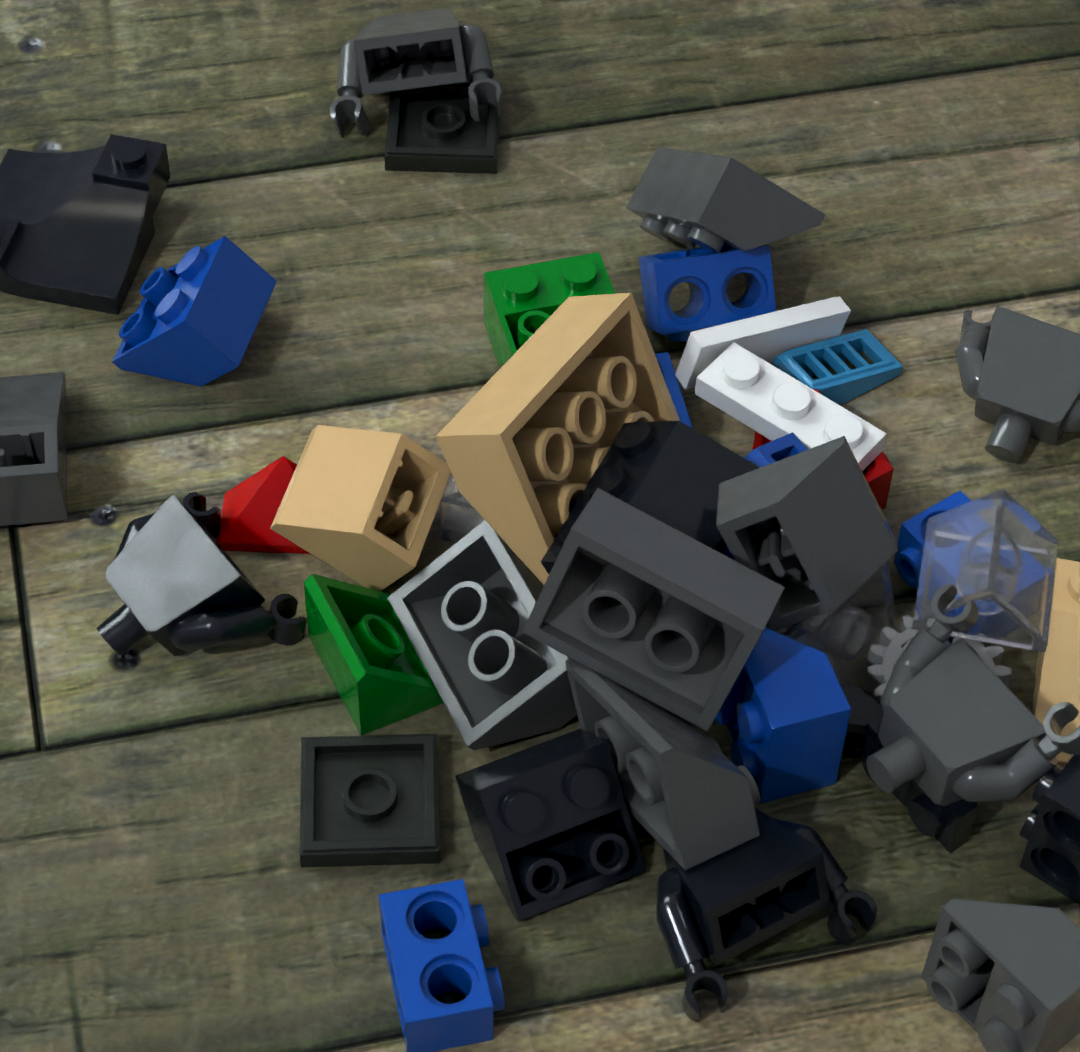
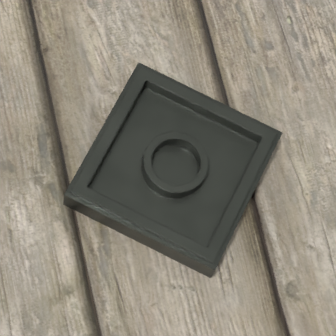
[384,82,501,174]
[300,734,440,868]

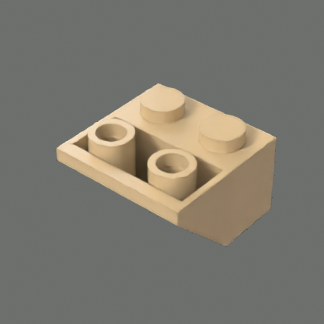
[270,425,451,591]

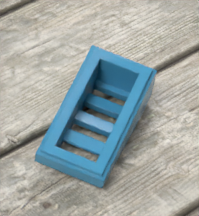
[773,329,903,405]

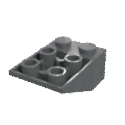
[0,372,68,526]

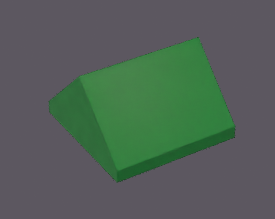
[304,574,444,736]

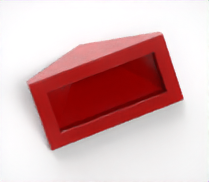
[218,456,310,554]

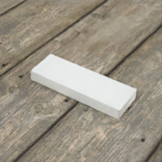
[675,296,851,390]

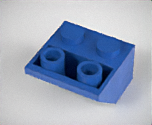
[112,236,277,387]
[714,627,851,804]

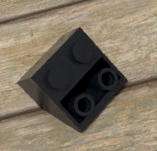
[455,729,646,922]

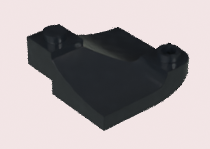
[0,134,170,315]

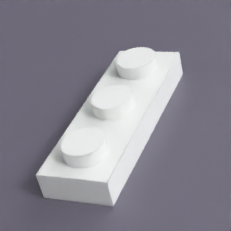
[695,342,887,472]

